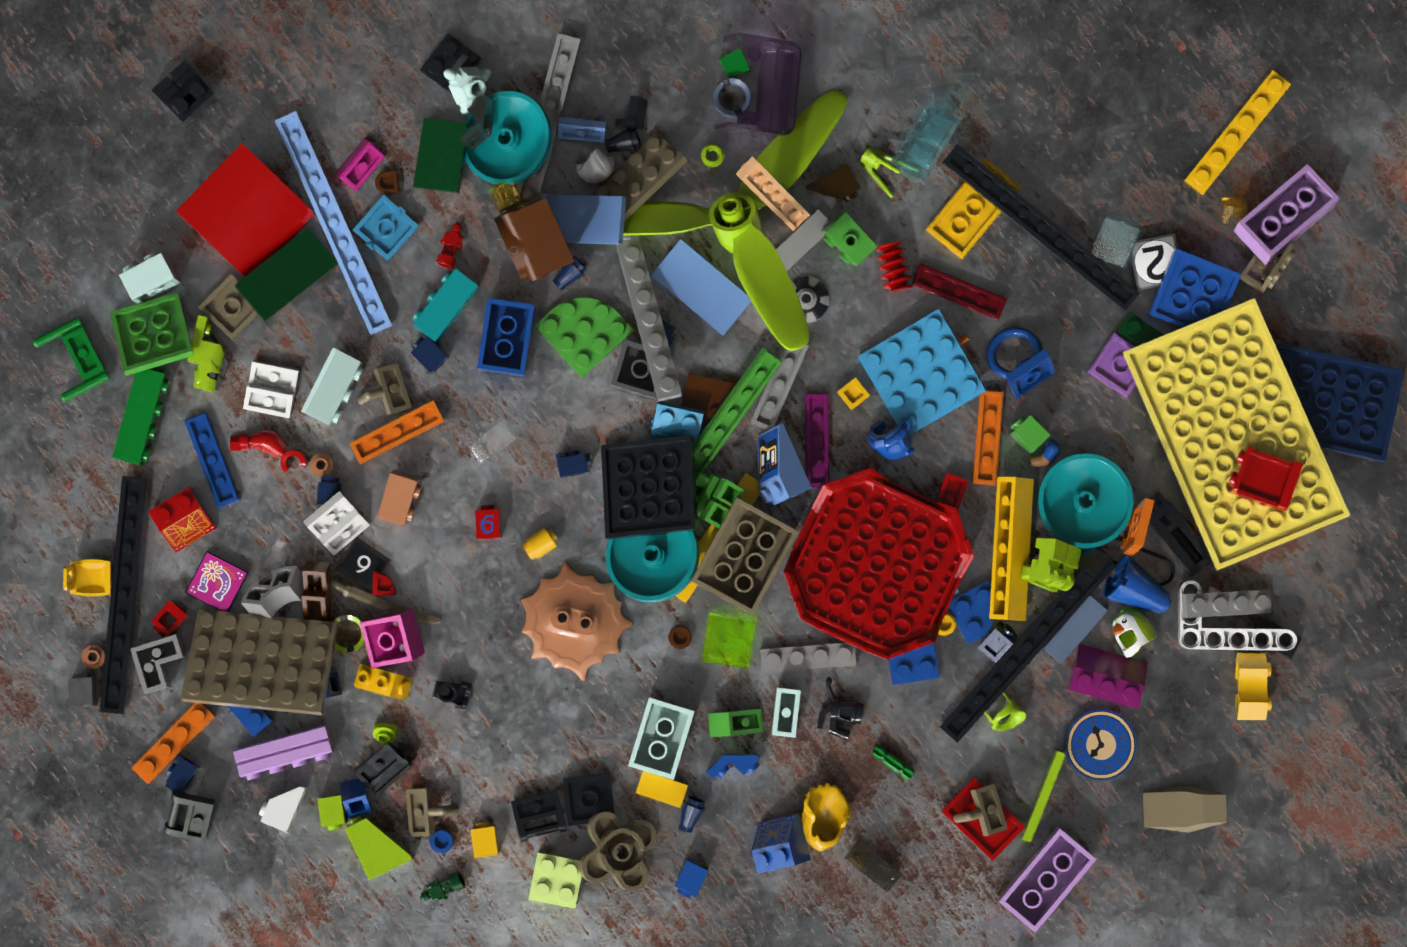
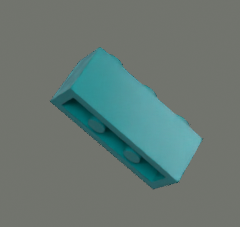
[412,268,479,344]

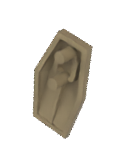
[1143,785,1228,833]

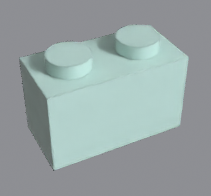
[771,687,801,738]

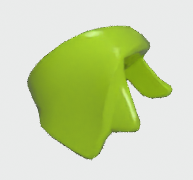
[984,692,1027,731]

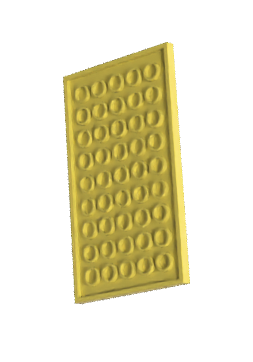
[1123,298,1350,571]

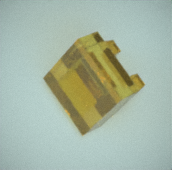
[488,181,521,211]
[1221,197,1248,224]

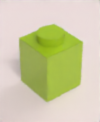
[317,795,347,831]

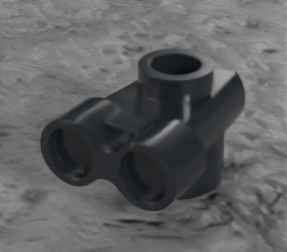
[432,681,472,711]

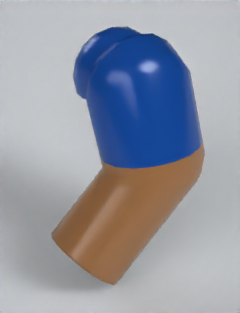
[1029,440,1060,468]

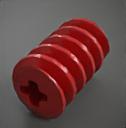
[876,241,913,293]

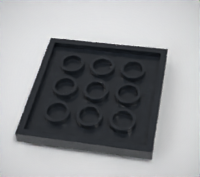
[601,435,698,540]

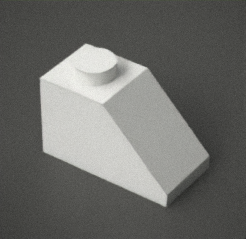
[259,786,308,833]

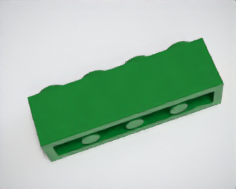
[112,369,170,466]

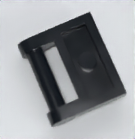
[420,33,482,96]
[511,790,567,843]

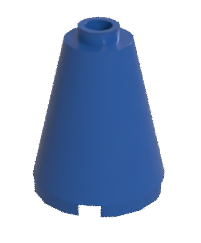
[1103,556,1172,614]

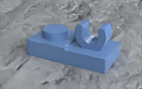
[558,115,606,143]

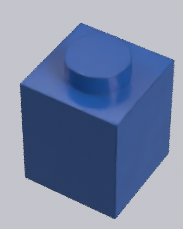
[675,859,708,898]

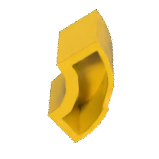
[1235,653,1272,720]

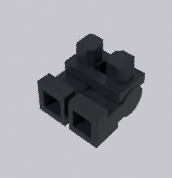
[151,60,214,123]

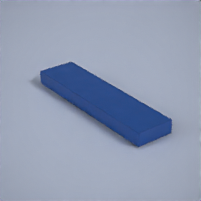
[184,412,240,509]

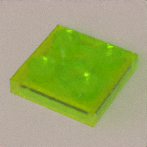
[701,615,756,669]

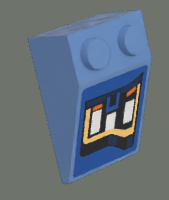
[757,423,812,509]

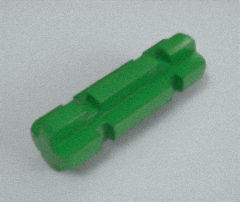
[872,745,915,780]

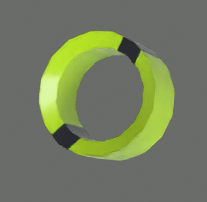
[333,615,365,652]

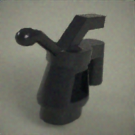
[817,677,864,741]

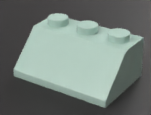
[301,347,364,427]

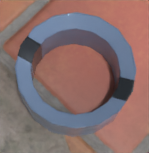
[713,78,751,118]

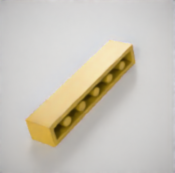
[989,477,1034,621]

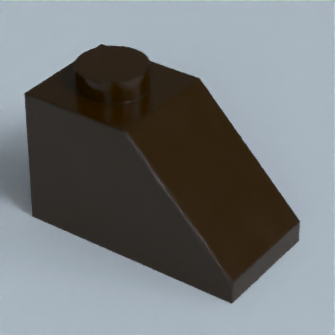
[805,164,861,203]

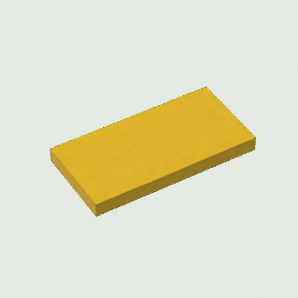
[926,157,1022,260]

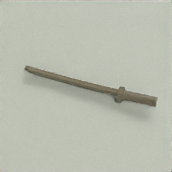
[331,577,441,625]

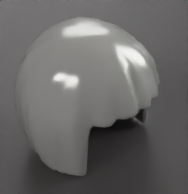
[575,146,615,184]

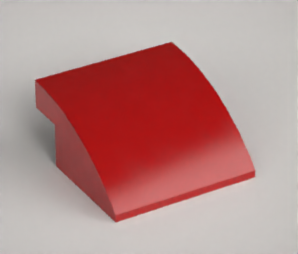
[176,143,315,277]

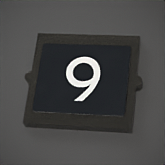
[335,537,391,592]

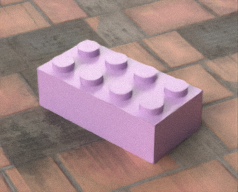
[1234,164,1340,265]
[996,827,1097,933]

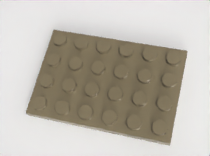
[181,609,338,715]

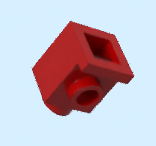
[151,600,191,637]

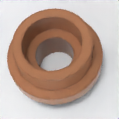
[310,453,334,477]
[81,645,105,669]

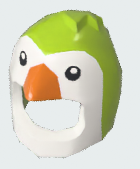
[1112,607,1158,658]

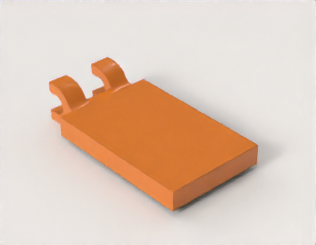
[1120,498,1155,556]

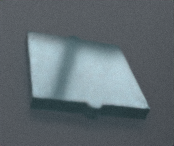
[1091,218,1141,268]

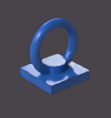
[987,327,1055,400]

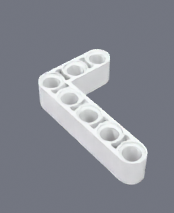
[1178,580,1297,651]

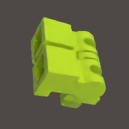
[1021,538,1082,592]

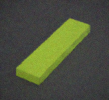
[1020,750,1066,842]

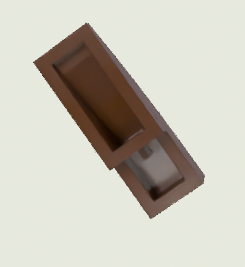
[302,561,331,622]

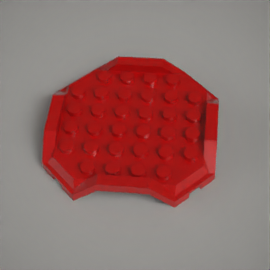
[783,468,974,660]

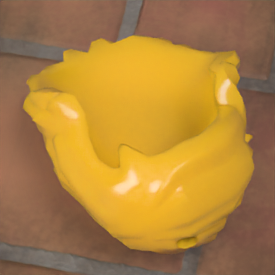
[801,783,852,851]

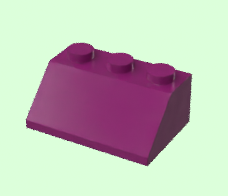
[1067,644,1148,709]

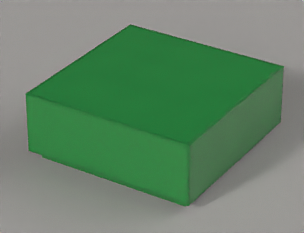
[719,49,750,79]

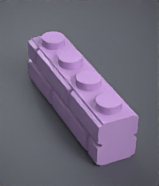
[233,724,334,781]

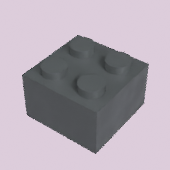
[611,339,657,400]

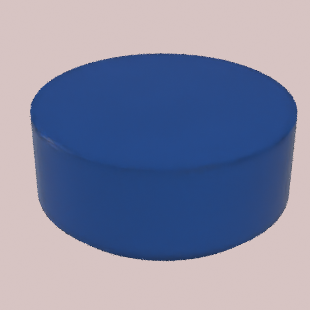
[430,829,454,853]

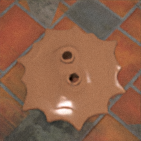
[520,562,633,681]

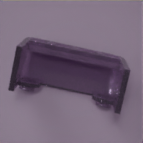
[714,32,802,136]

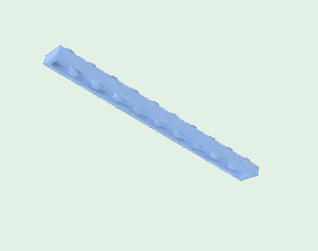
[275,111,392,335]

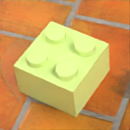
[528,851,582,909]

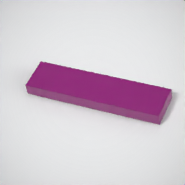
[805,393,830,488]

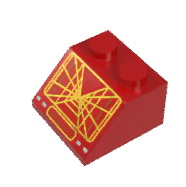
[148,487,217,553]

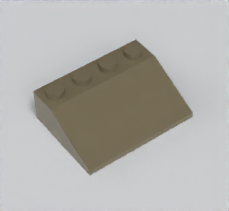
[691,497,799,615]

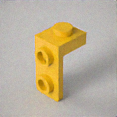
[354,664,412,701]

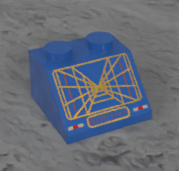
[751,813,811,873]

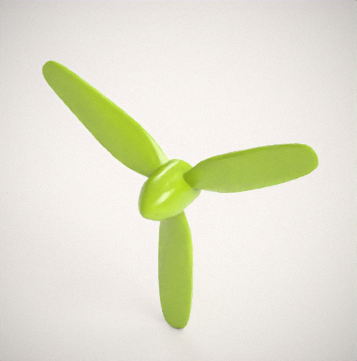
[623,90,848,351]

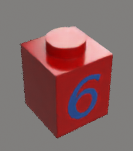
[475,505,502,539]

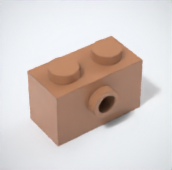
[377,470,422,526]

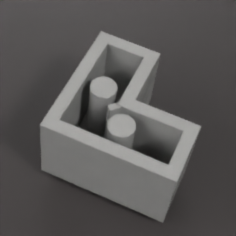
[130,634,187,694]

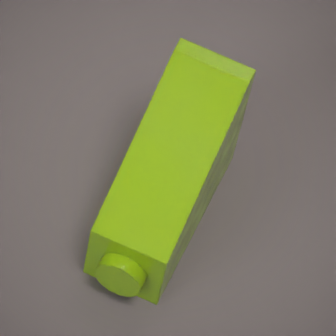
[345,816,414,880]

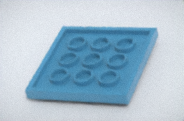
[858,309,987,435]

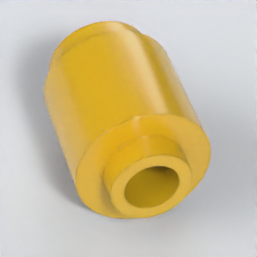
[522,527,558,560]

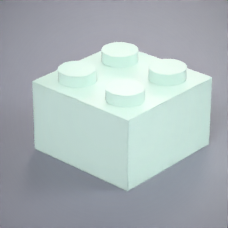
[119,252,181,304]

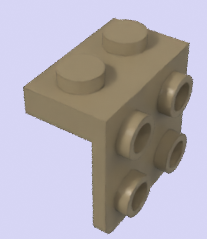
[1240,241,1296,293]

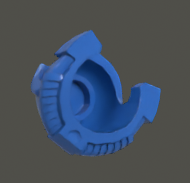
[867,416,915,460]

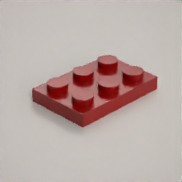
[941,777,1025,861]

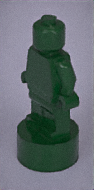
[420,871,466,902]

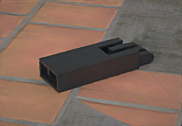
[1149,492,1212,577]

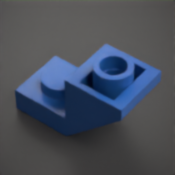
[706,754,760,779]

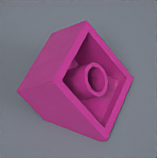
[360,608,425,668]

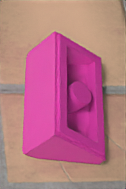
[335,138,386,191]

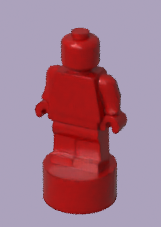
[436,223,463,269]

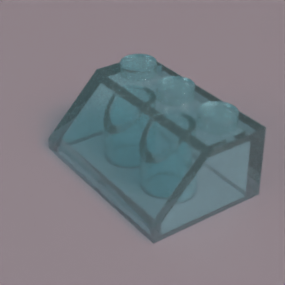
[891,107,961,183]

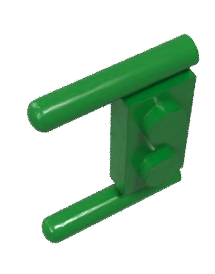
[33,317,110,402]

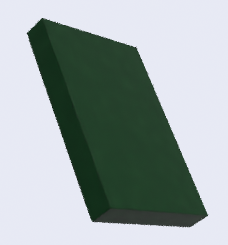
[413,118,470,194]

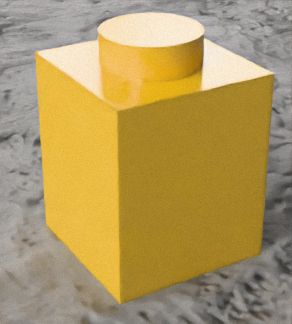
[471,822,499,858]

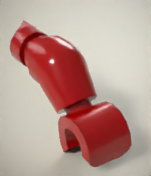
[230,429,309,472]

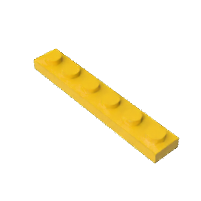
[1184,70,1291,195]

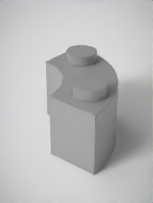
[241,566,304,618]

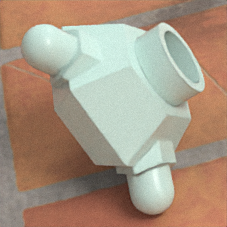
[444,67,492,115]

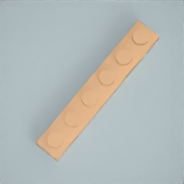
[736,156,810,232]

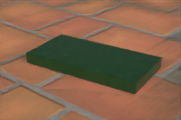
[234,228,338,323]

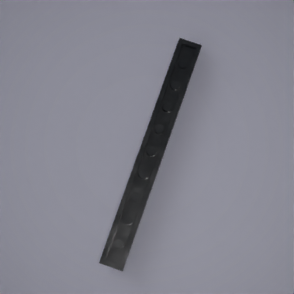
[942,144,1140,311]
[99,476,147,714]
[939,564,1115,743]

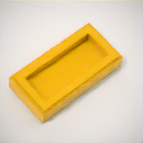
[636,771,688,808]

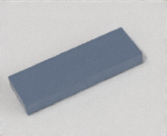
[1043,595,1108,664]

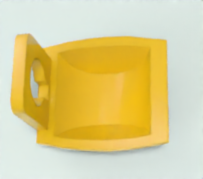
[63,559,111,596]

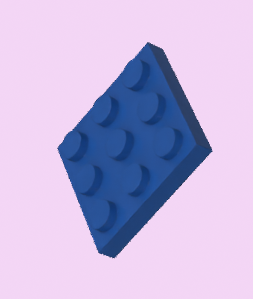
[1148,248,1241,328]

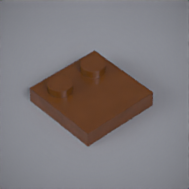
[681,373,734,426]

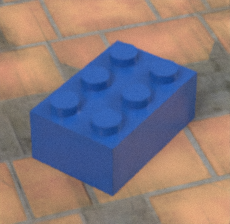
[477,298,536,377]

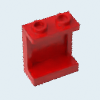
[1228,445,1303,512]

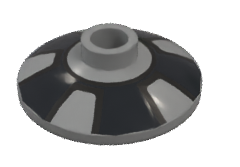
[792,276,829,323]

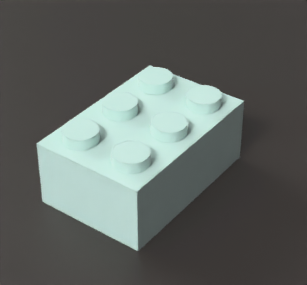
[628,697,695,780]

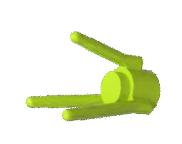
[860,146,920,198]

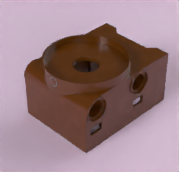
[494,191,574,282]

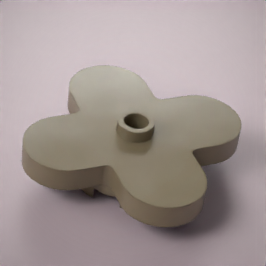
[579,811,656,891]

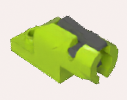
[187,315,229,393]

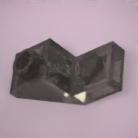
[460,94,496,150]
[845,839,902,892]

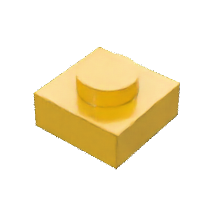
[837,377,870,411]

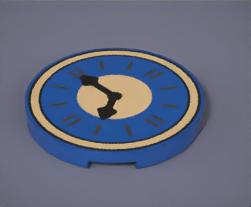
[1065,709,1137,781]

